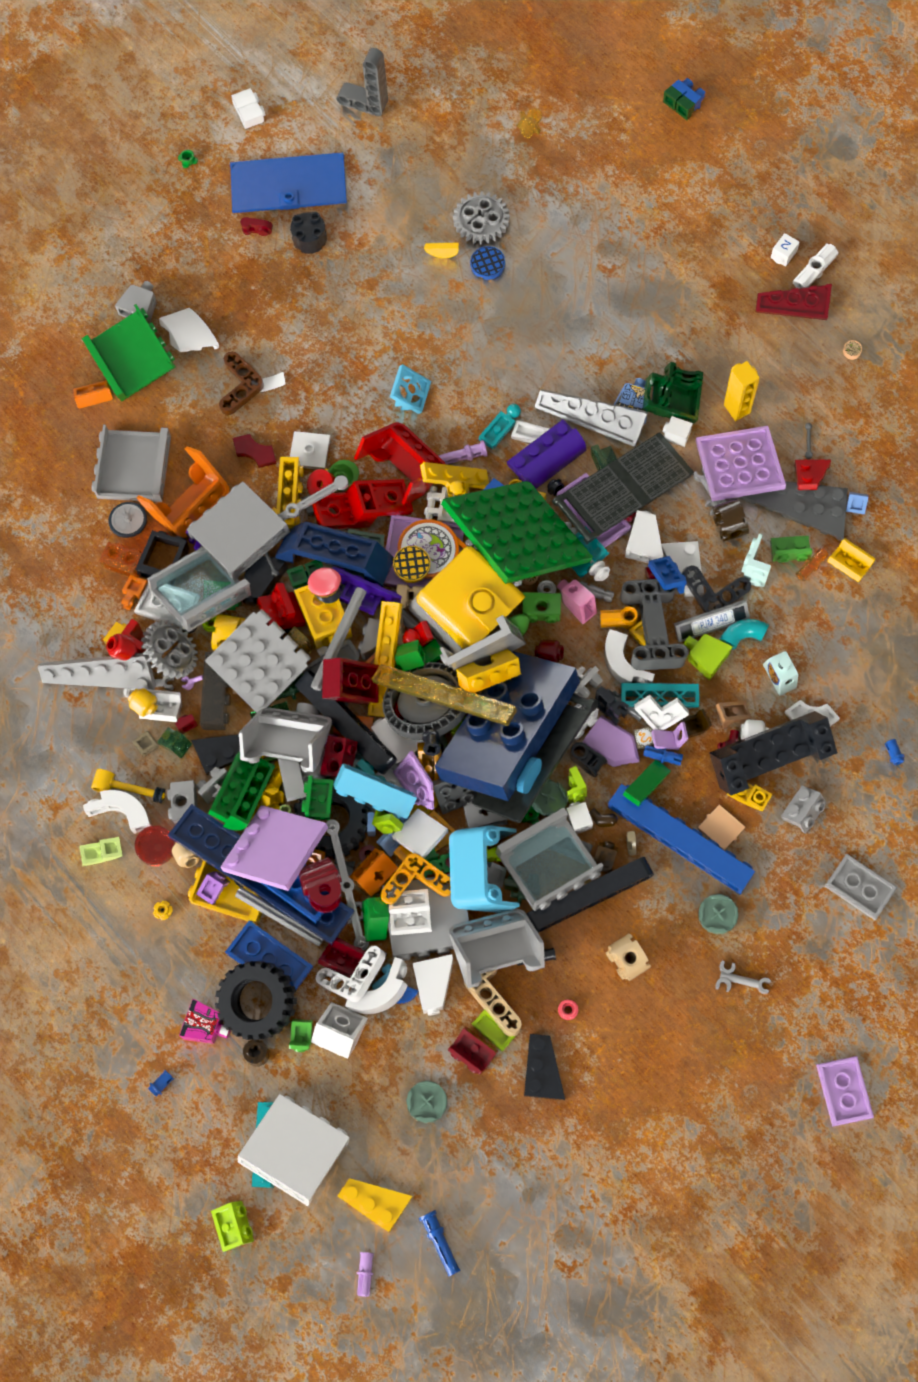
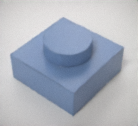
[846,492,868,515]

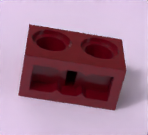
[320,736,358,778]

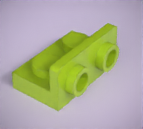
[567,766,587,804]
[211,1201,254,1252]

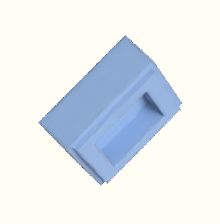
[367,812,376,836]

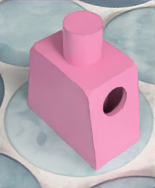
[557,579,597,624]

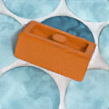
[73,380,113,409]

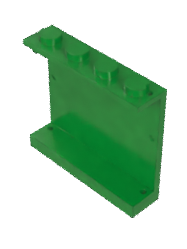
[81,304,176,402]

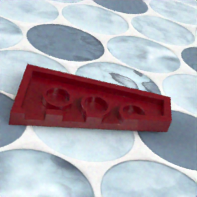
[755,284,832,320]

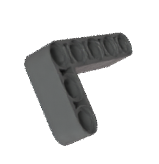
[336,48,388,116]

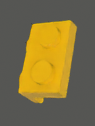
[827,538,875,582]

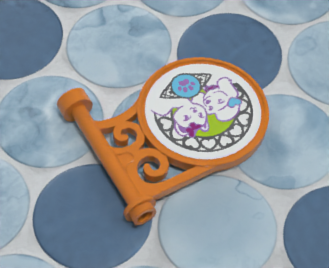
[397,519,467,579]

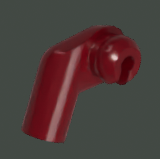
[717,730,740,749]

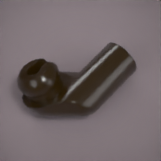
[589,808,618,827]

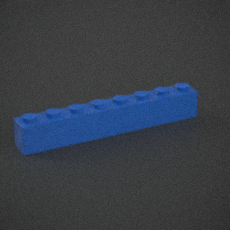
[608,784,755,895]

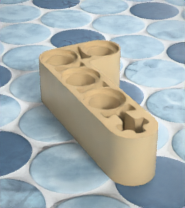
[464,970,521,1037]

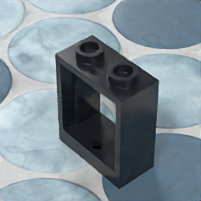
[136,530,190,587]

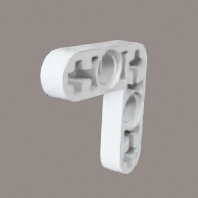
[316,946,385,1002]

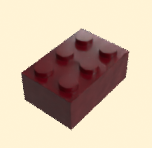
[322,658,379,705]

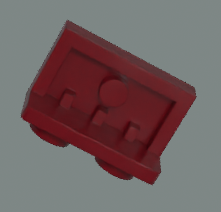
[318,938,365,978]
[448,1027,498,1075]

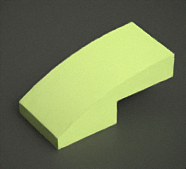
[79,837,122,866]

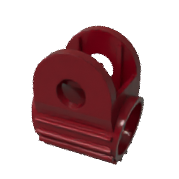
[299,857,342,913]

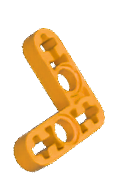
[381,853,451,905]

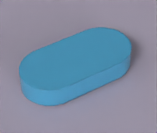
[516,757,542,794]

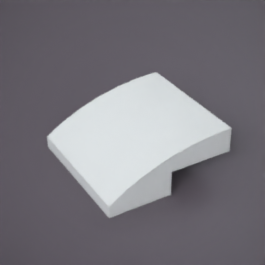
[388,889,432,935]

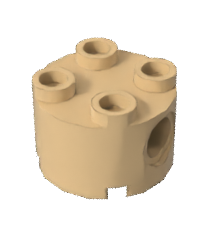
[606,933,651,981]

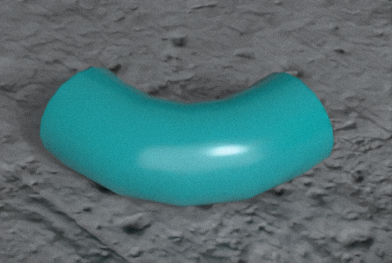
[719,619,770,650]

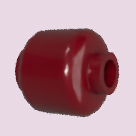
[535,639,564,663]

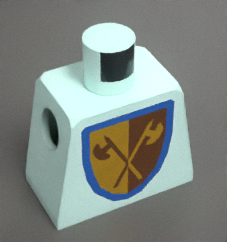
[763,651,798,696]

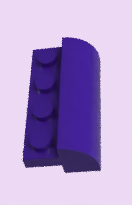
[507,419,587,489]

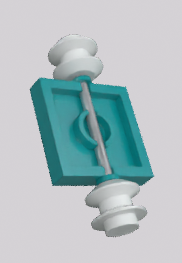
[565,522,610,581]

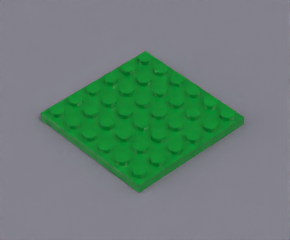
[441,481,593,584]

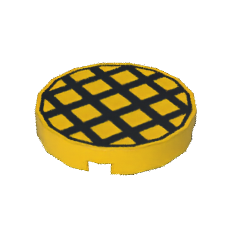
[393,546,430,583]

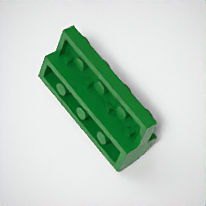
[208,752,275,830]

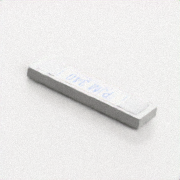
[674,600,750,643]

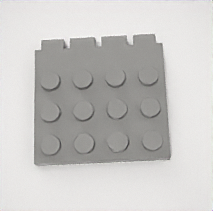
[205,609,311,713]

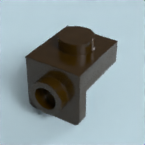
[677,709,712,738]

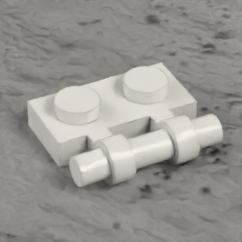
[424,486,456,524]

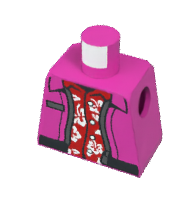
[179,999,231,1044]

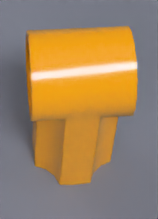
[600,607,638,629]

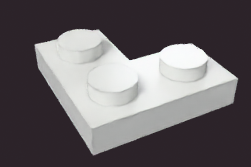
[634,695,689,730]

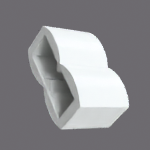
[231,88,266,129]

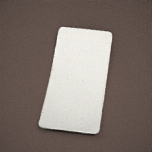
[251,372,286,392]

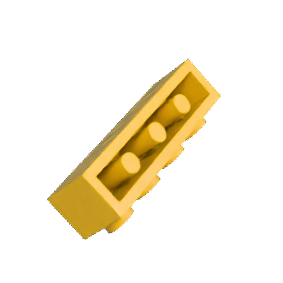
[724,361,759,422]
[277,457,304,528]

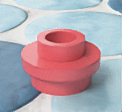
[558,999,578,1020]

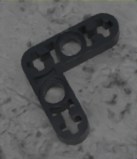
[682,565,751,613]

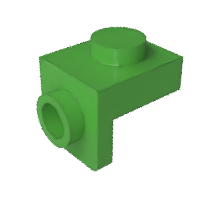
[289,1019,313,1052]

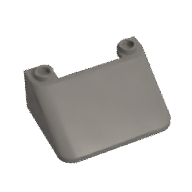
[239,708,332,772]
[449,909,545,988]

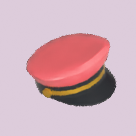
[308,567,341,603]

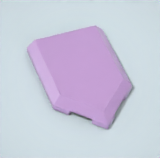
[583,715,640,767]
[393,751,434,810]

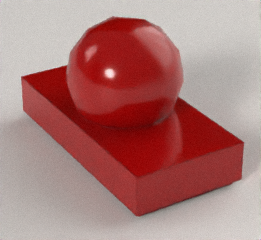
[402,620,433,647]

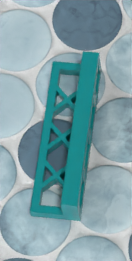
[620,683,699,708]

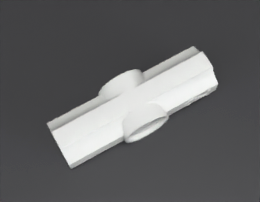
[793,243,839,289]

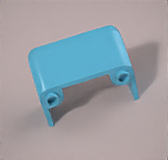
[449,826,520,913]

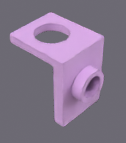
[651,722,688,750]

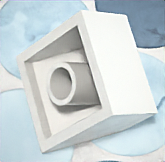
[311,1002,368,1059]

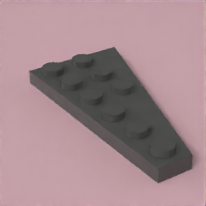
[738,481,848,542]

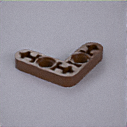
[219,351,264,415]

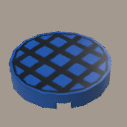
[470,246,505,280]

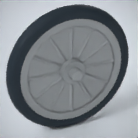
[108,502,147,538]

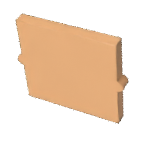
[698,805,745,850]

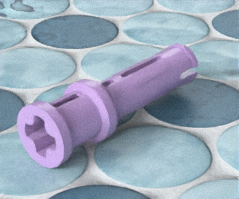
[439,440,487,465]

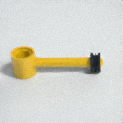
[91,769,165,803]

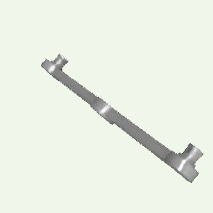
[278,476,348,521]
[326,819,369,951]

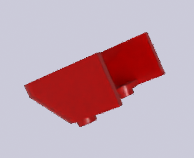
[354,422,446,505]

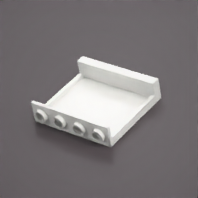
[238,1094,350,1206]

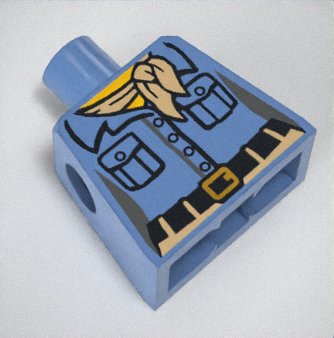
[614,378,647,424]

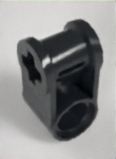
[570,742,608,778]

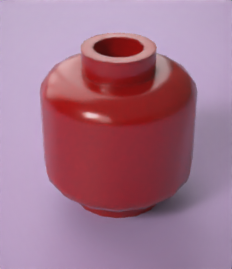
[106,634,136,661]

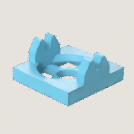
[390,364,432,414]

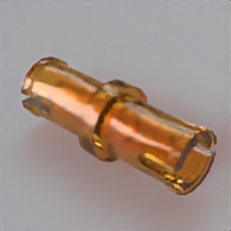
[796,548,829,581]

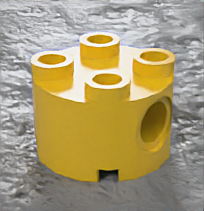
[211,614,246,651]

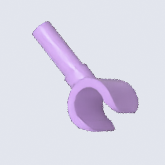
[181,675,204,690]

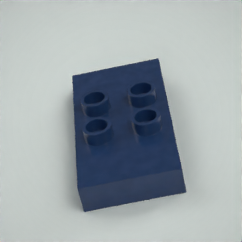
[435,651,580,801]

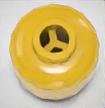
[128,688,158,717]

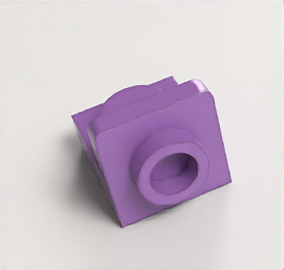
[196,871,230,905]

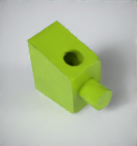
[683,634,732,681]

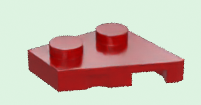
[794,459,831,490]

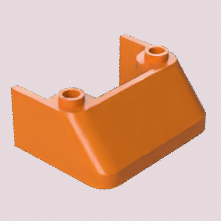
[136,446,229,538]

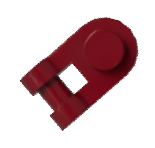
[240,217,273,236]

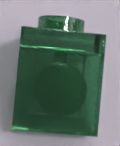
[157,727,192,758]

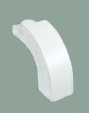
[604,629,655,683]
[83,790,153,834]
[345,957,408,1014]

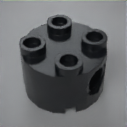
[290,212,327,254]

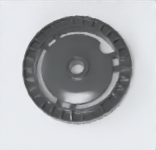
[382,663,470,740]

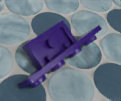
[332,566,402,616]

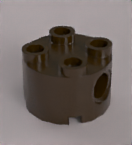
[712,498,749,542]

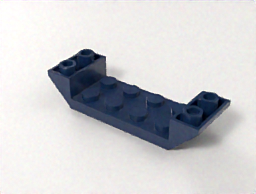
[275,522,394,587]

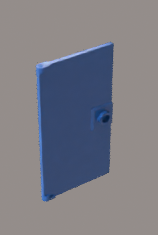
[230,152,347,213]

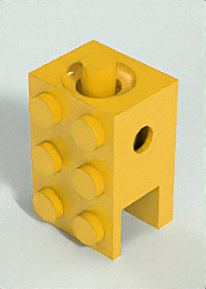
[294,585,352,649]

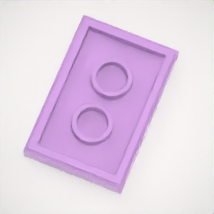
[816,1056,874,1127]

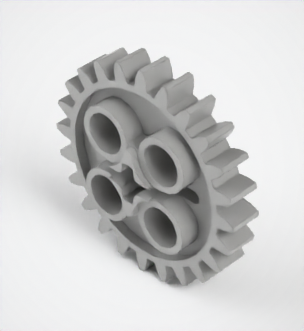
[453,191,510,245]
[141,620,198,679]

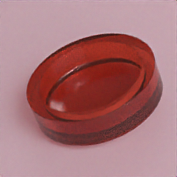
[135,826,175,866]

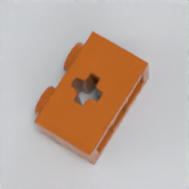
[349,848,398,897]

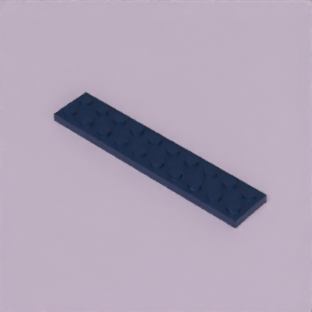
[168,804,355,945]

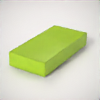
[472,1009,516,1052]

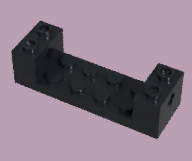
[709,711,838,795]

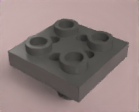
[432,778,477,815]

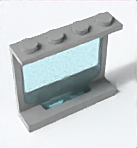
[148,546,251,632]
[496,807,603,911]

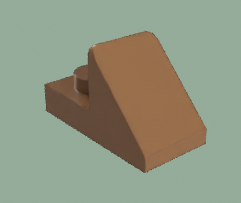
[716,701,752,729]

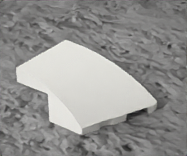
[159,308,219,352]

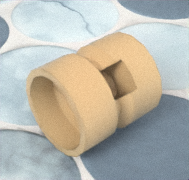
[396,584,424,609]

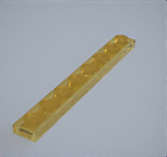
[372,664,517,726]

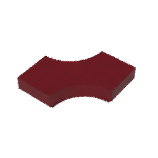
[233,434,277,468]

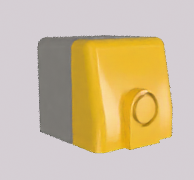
[409,546,526,654]

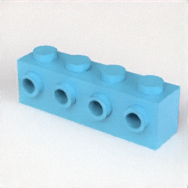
[333,763,417,819]

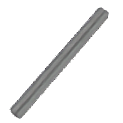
[311,587,366,691]

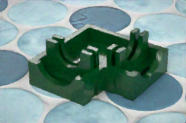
[642,362,704,425]

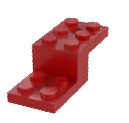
[312,479,414,529]

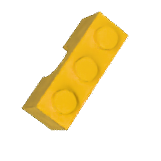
[456,649,521,695]

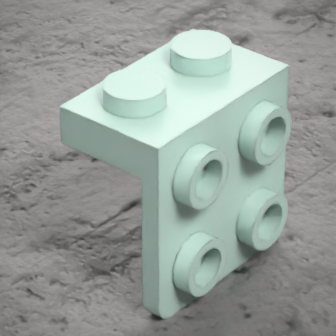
[741,533,771,587]

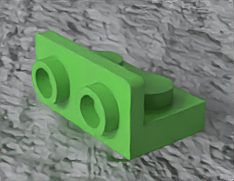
[770,536,813,563]

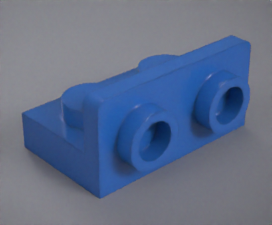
[648,556,687,594]

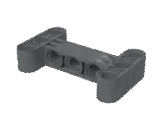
[620,579,688,670]

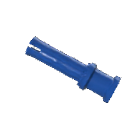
[419,1210,461,1277]

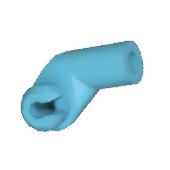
[372,964,392,990]

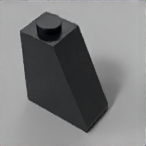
[243,556,288,606]

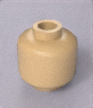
[172,842,200,868]

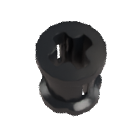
[422,730,441,756]

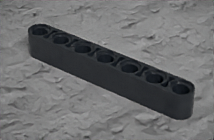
[295,670,397,775]
[526,857,654,933]

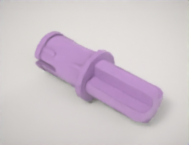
[357,1252,374,1297]

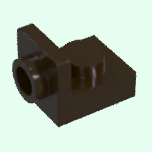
[594,841,618,873]

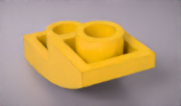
[726,783,772,811]

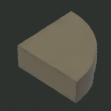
[626,831,636,856]

